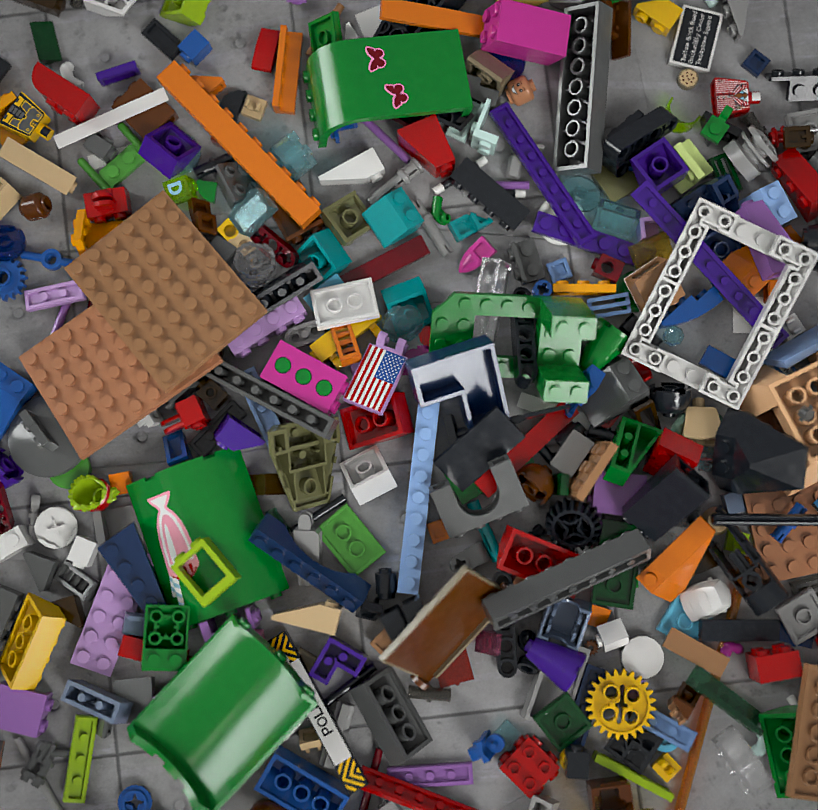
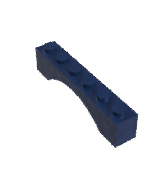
[248,512,372,613]

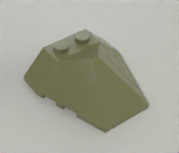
[267,416,340,512]

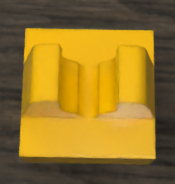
[650,752,682,783]

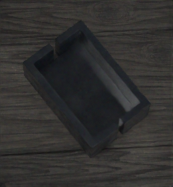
[380,593,425,642]

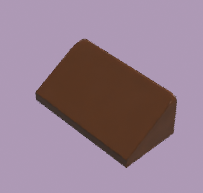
[673,681,702,721]

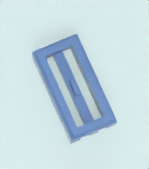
[587,292,632,319]

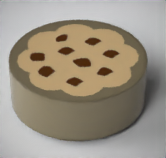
[677,68,699,90]

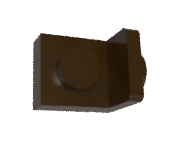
[783,125,814,150]

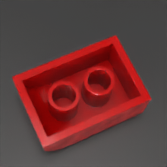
[32,61,100,126]

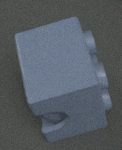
[537,597,592,651]

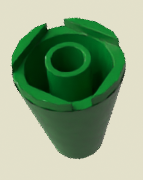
[579,316,629,372]

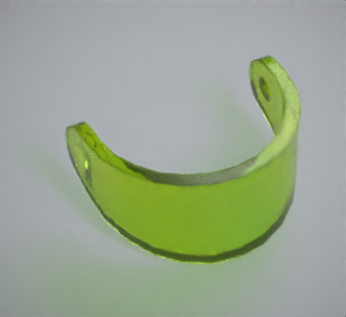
[665,97,701,134]

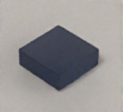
[741,48,771,78]

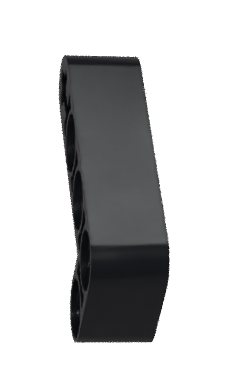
[602,106,678,177]

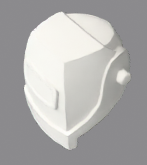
[679,577,731,622]

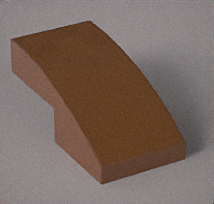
[188,197,218,235]

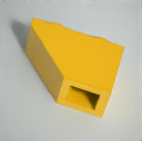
[632,0,684,37]

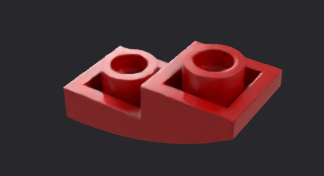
[251,28,280,73]

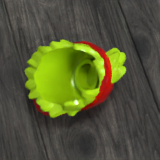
[67,474,120,512]

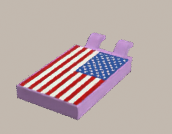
[343,331,409,416]

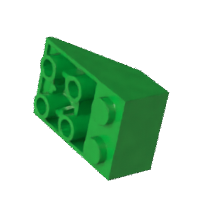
[141,604,190,671]

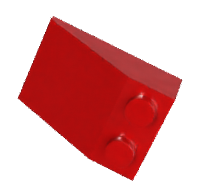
[340,392,415,450]

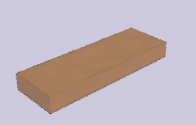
[662,627,730,678]

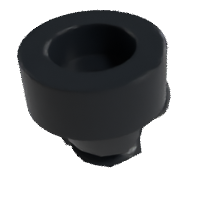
[517,630,538,675]

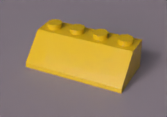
[0,593,66,691]

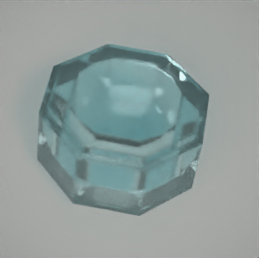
[662,325,684,347]

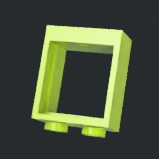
[170,537,242,607]

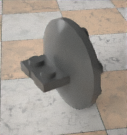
[8,395,82,478]

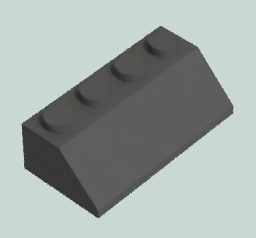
[349,666,433,766]

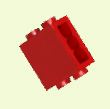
[498,733,560,799]

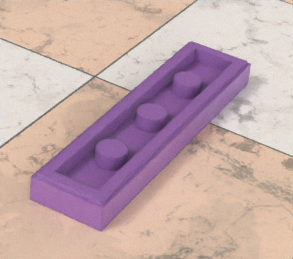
[387,761,474,788]

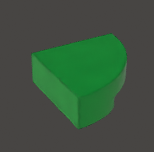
[196,180,218,204]

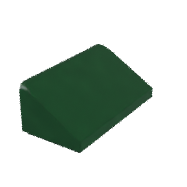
[30,21,63,65]

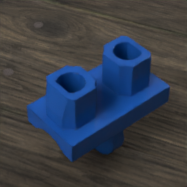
[467,730,505,763]

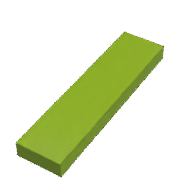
[62,714,98,803]
[591,750,674,802]

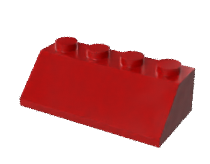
[496,525,581,599]

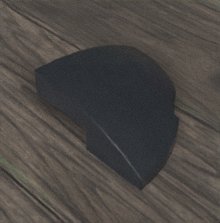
[604,731,664,775]

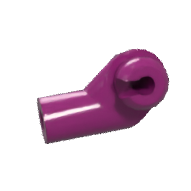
[720,642,744,657]

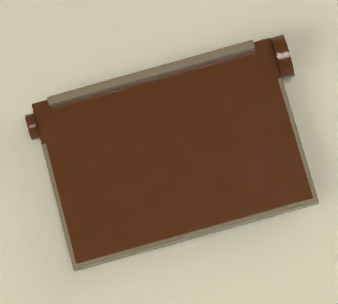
[379,565,508,691]

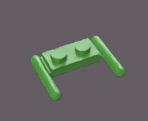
[77,122,145,189]

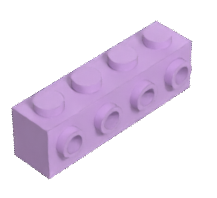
[228,296,308,358]

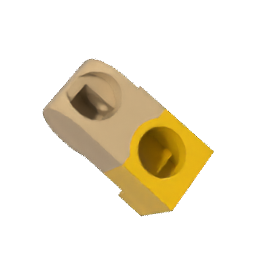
[217,216,256,257]

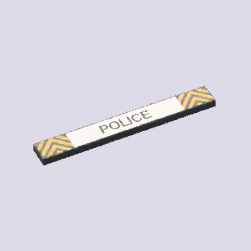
[267,631,370,795]

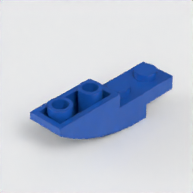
[658,283,724,329]

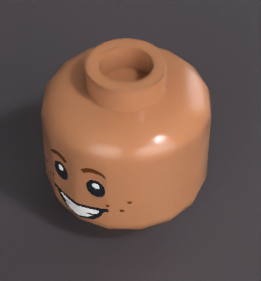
[505,75,537,106]

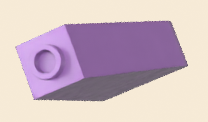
[735,200,792,281]

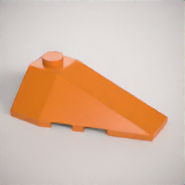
[636,515,716,602]

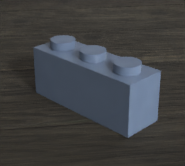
[60,679,134,724]

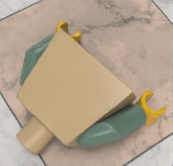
[671,397,723,447]

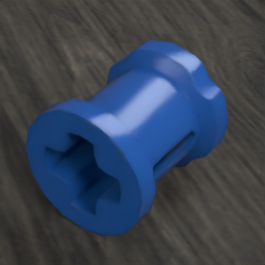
[532,280,552,296]

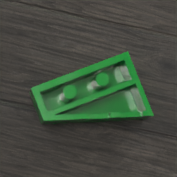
[603,416,663,487]

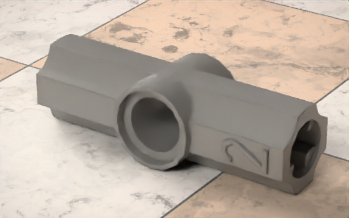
[319,700,355,769]

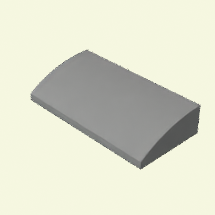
[521,638,591,722]

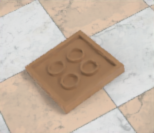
[567,441,619,501]

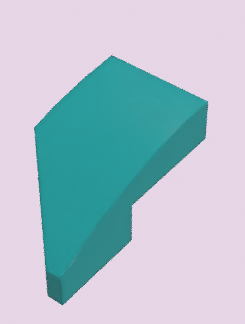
[447,212,493,243]

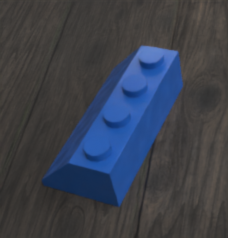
[254,745,351,810]

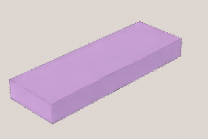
[24,280,87,312]

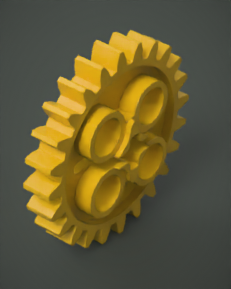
[585,668,656,740]

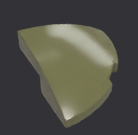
[590,166,639,205]

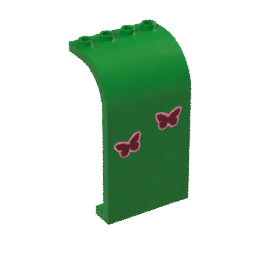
[302,29,473,148]

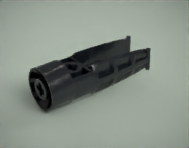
[707,505,789,617]

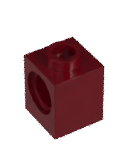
[591,253,625,284]

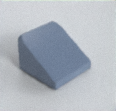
[720,492,746,514]

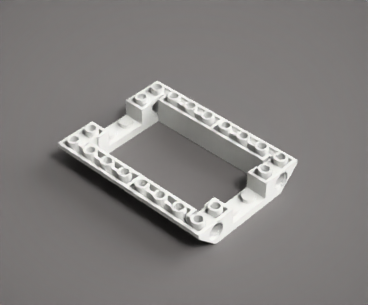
[621,197,818,410]

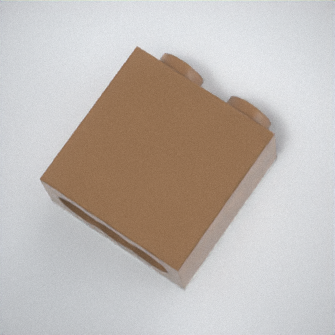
[624,257,686,313]

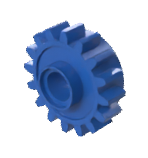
[0,255,28,302]

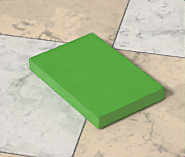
[319,503,386,575]

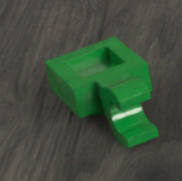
[700,105,734,145]

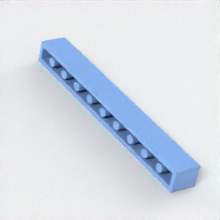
[397,402,440,595]

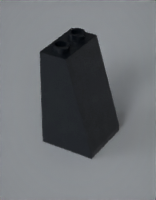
[622,453,710,542]

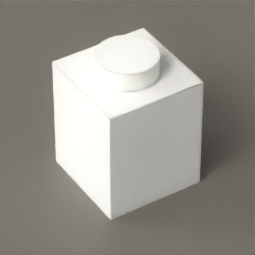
[67,535,98,569]
[594,618,629,653]

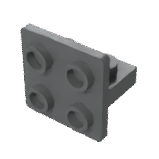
[213,162,263,211]

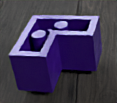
[308,635,368,685]

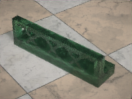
[685,665,764,737]

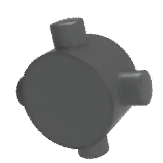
[798,405,814,422]

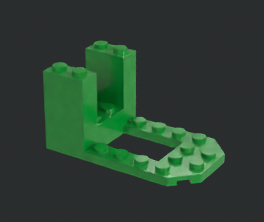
[428,291,597,403]

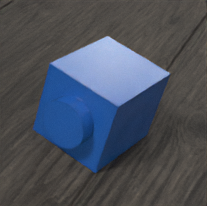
[178,29,213,67]

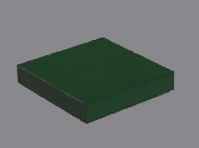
[532,692,593,753]

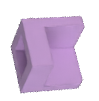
[635,217,660,244]

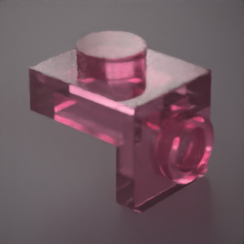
[475,630,502,656]

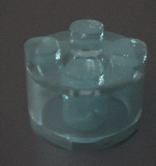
[269,130,317,181]

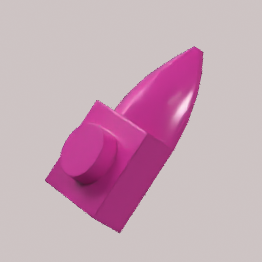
[459,236,497,273]

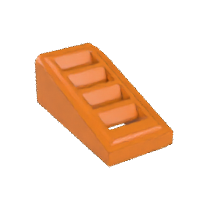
[330,324,362,367]

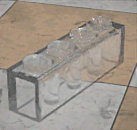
[473,257,512,346]

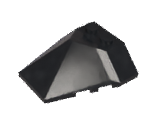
[712,408,809,494]

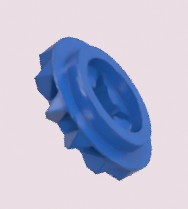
[118,784,153,810]

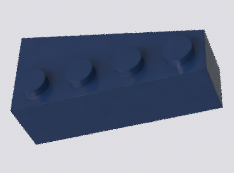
[97,521,166,613]

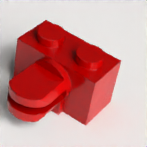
[83,186,133,224]
[160,395,211,435]

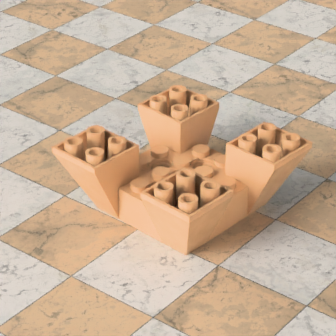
[740,351,818,497]

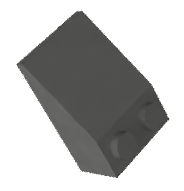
[579,357,650,429]

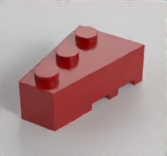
[771,149,818,223]

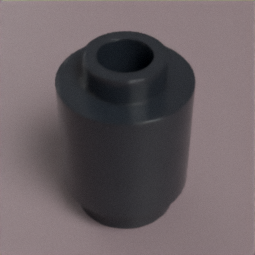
[555,421,586,447]
[375,568,397,600]

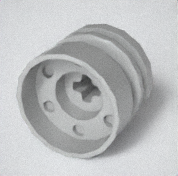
[723,125,779,182]

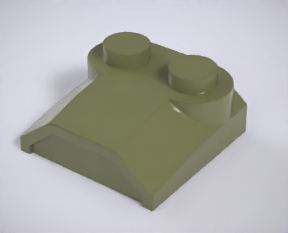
[321,190,371,247]

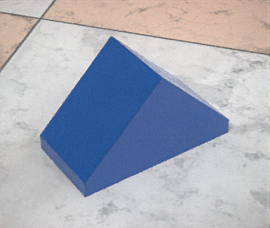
[162,429,194,467]

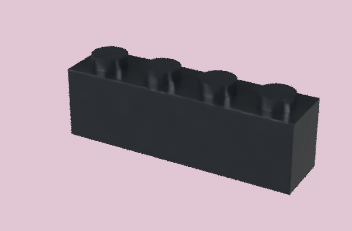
[450,157,530,232]

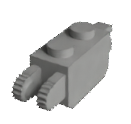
[290,510,322,587]

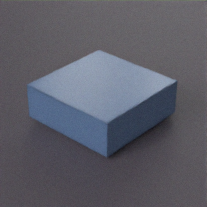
[545,257,573,284]

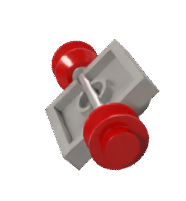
[768,108,818,155]

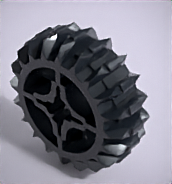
[545,497,603,551]

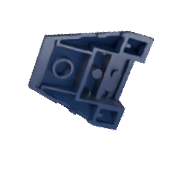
[667,173,746,261]

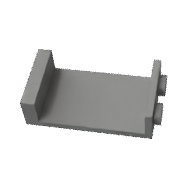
[92,505,146,554]

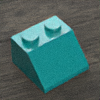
[362,187,424,249]
[297,228,352,289]
[380,276,432,336]

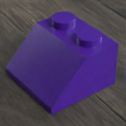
[138,121,202,179]
[630,137,689,195]
[213,412,266,451]

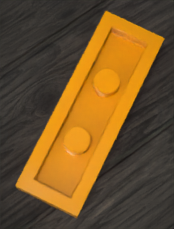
[551,280,616,296]

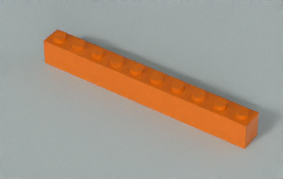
[156,60,321,230]

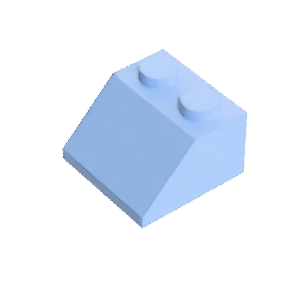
[738,180,798,226]

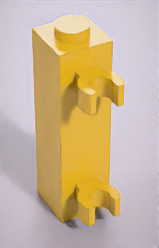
[309,315,382,371]

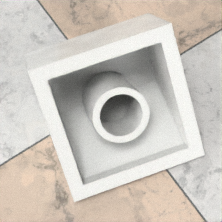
[339,445,397,506]

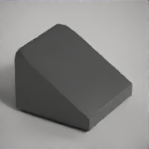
[96,718,113,738]

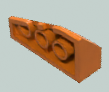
[722,225,802,296]

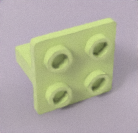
[673,139,713,195]

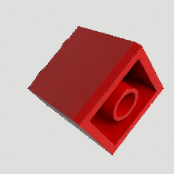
[397,114,456,178]

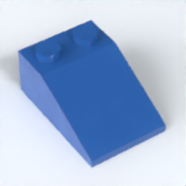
[0,362,38,439]

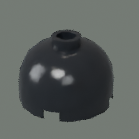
[649,382,692,417]

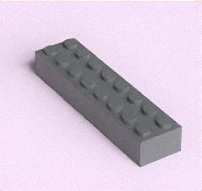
[553,0,613,177]

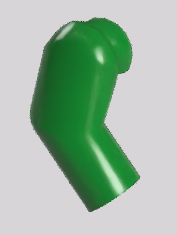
[431,196,451,225]

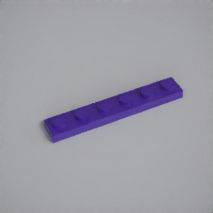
[531,211,655,269]

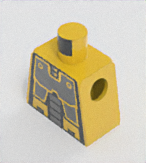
[0,91,54,143]

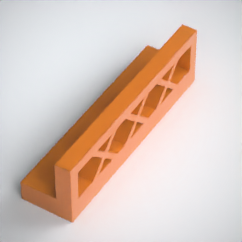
[272,25,303,115]

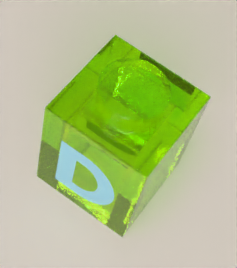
[162,175,198,205]

